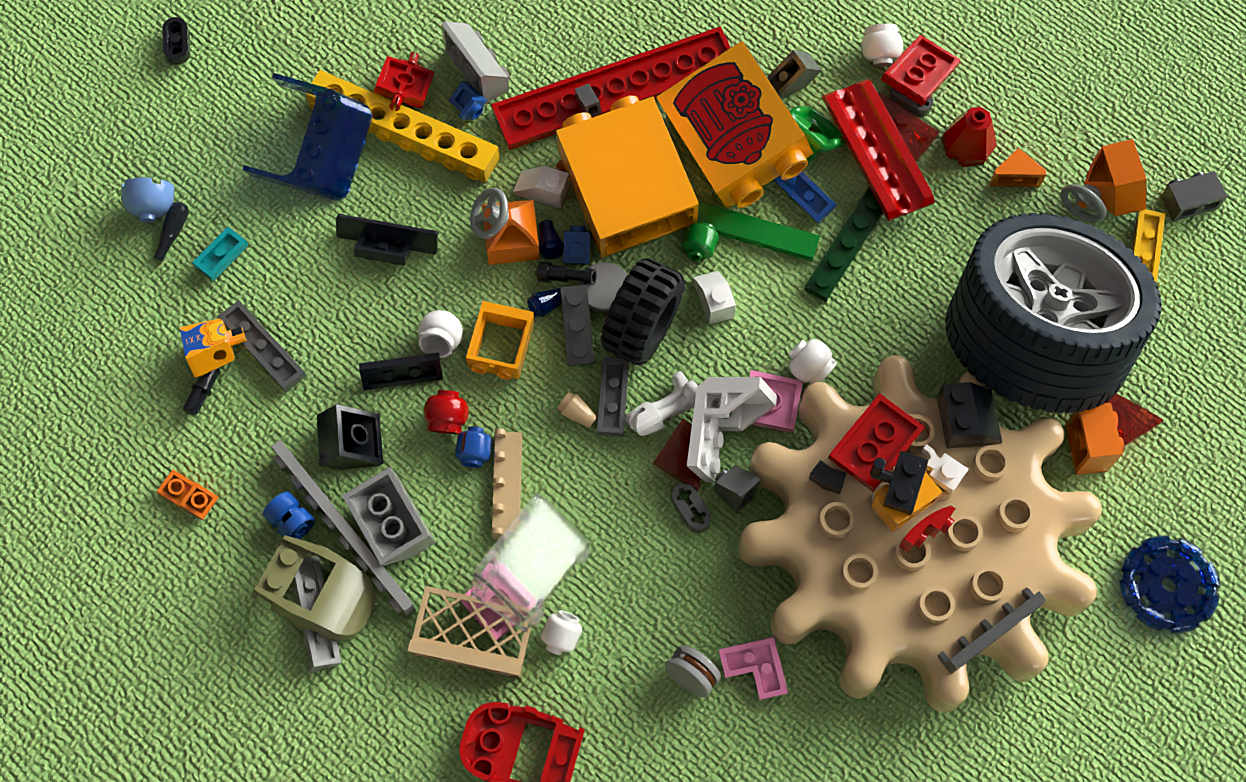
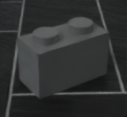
[1161,171,1228,222]

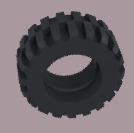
[600,258,686,365]

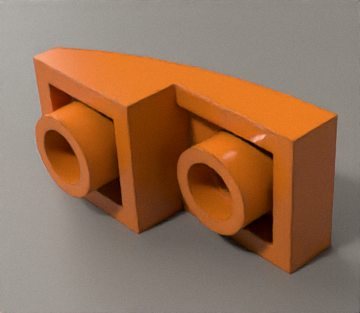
[157,469,219,520]

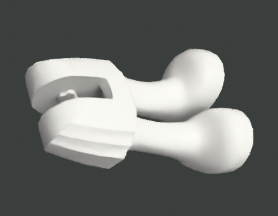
[625,371,698,436]

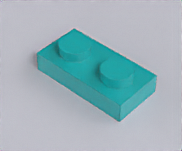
[192,226,249,282]

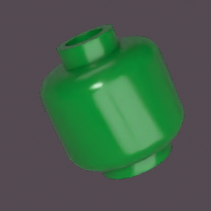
[682,221,719,261]

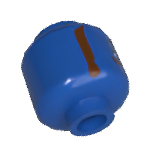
[455,426,492,468]

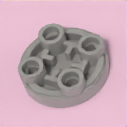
[578,262,628,315]

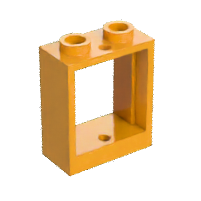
[466,301,535,380]

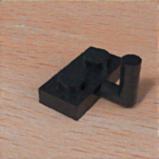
[869,451,929,515]

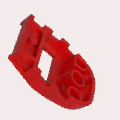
[459,702,585,782]

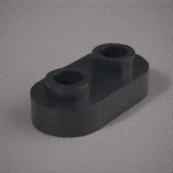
[162,17,190,65]

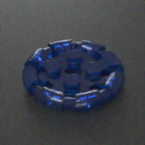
[1119,535,1221,633]

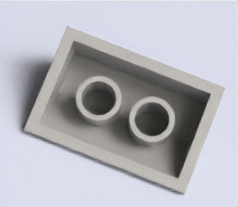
[441,21,510,104]
[342,467,436,566]

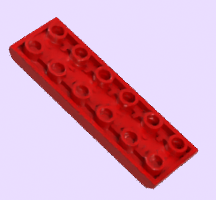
[822,79,935,221]

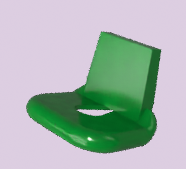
[789,106,846,172]

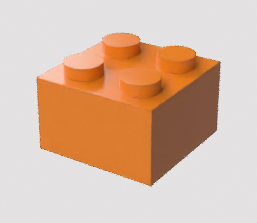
[1065,403,1124,475]

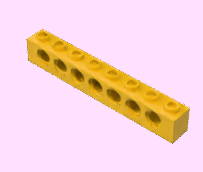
[305,70,500,183]

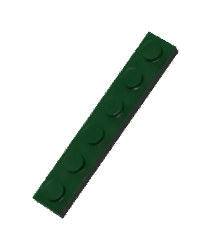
[804,187,884,302]

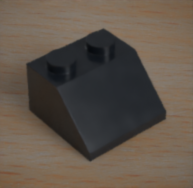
[937,382,1002,449]
[317,404,383,470]

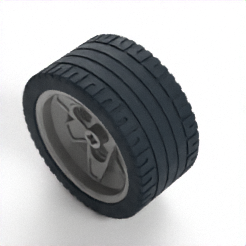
[945,213,1162,413]

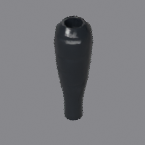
[154,201,189,262]

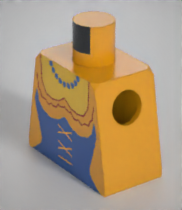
[180,319,247,378]

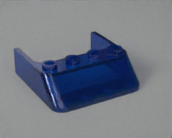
[242,73,372,201]

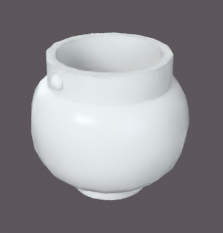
[861,24,903,67]
[418,310,463,358]
[789,339,837,384]

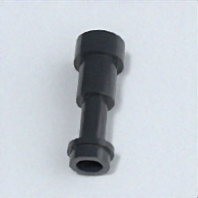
[537,261,597,286]

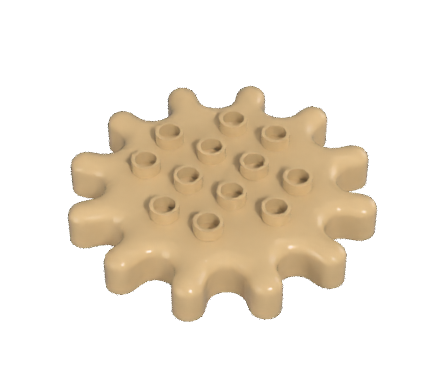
[738,355,1102,713]

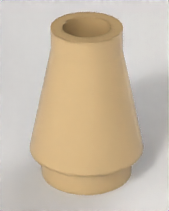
[557,392,598,429]

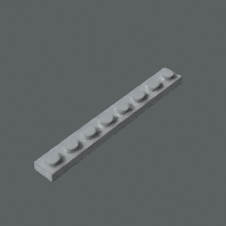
[271,440,416,618]

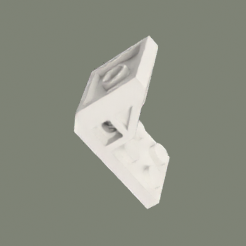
[687,377,777,482]

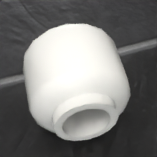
[541,610,582,655]

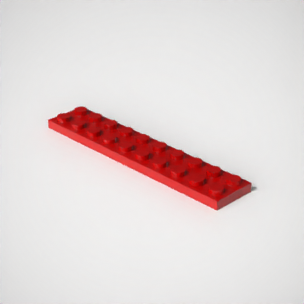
[491,26,731,150]

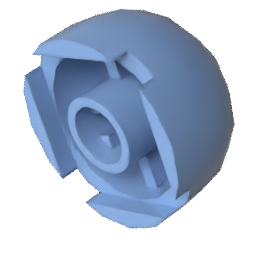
[121,178,174,223]

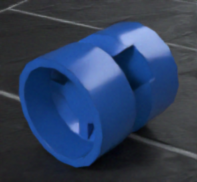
[262,491,316,539]

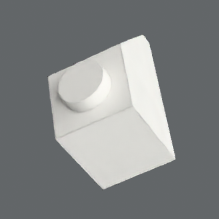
[513,166,569,209]
[693,271,736,325]

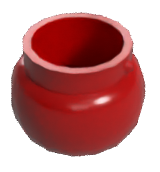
[423,390,469,435]

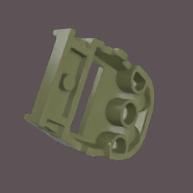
[251,535,375,641]

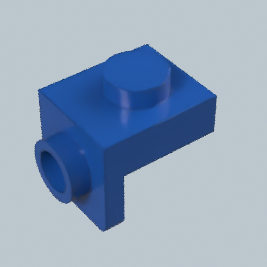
[448,81,487,120]
[563,225,591,264]

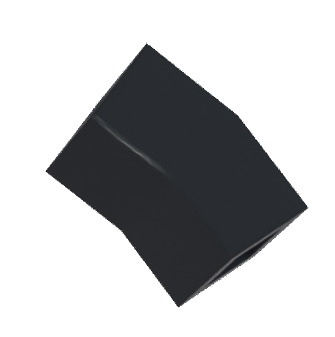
[809,460,846,494]

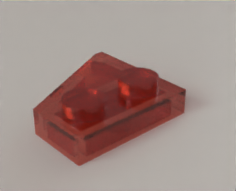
[1104,394,1164,447]

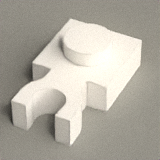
[922,444,969,494]

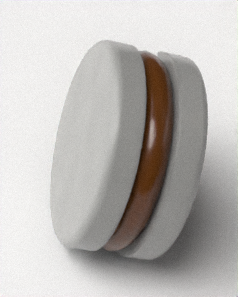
[665,645,721,697]

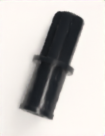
[183,368,221,416]

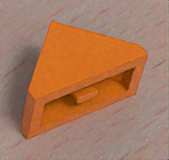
[990,148,1046,187]

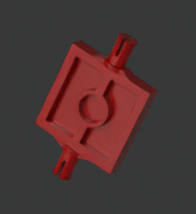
[373,52,435,111]

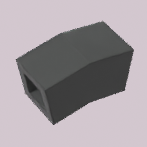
[575,84,601,117]

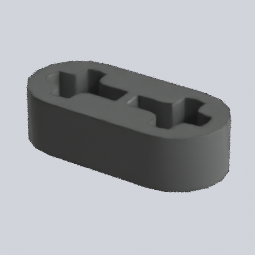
[889,86,933,117]
[671,483,711,533]

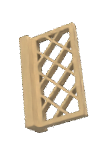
[407,586,535,679]

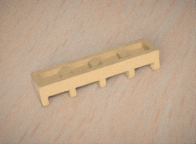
[492,428,522,539]

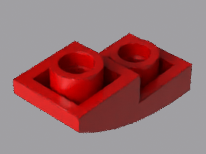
[899,505,956,553]

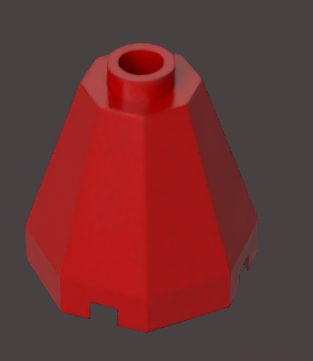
[942,107,997,167]

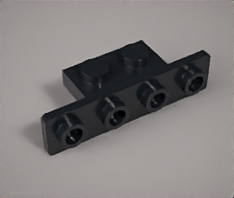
[336,214,438,266]

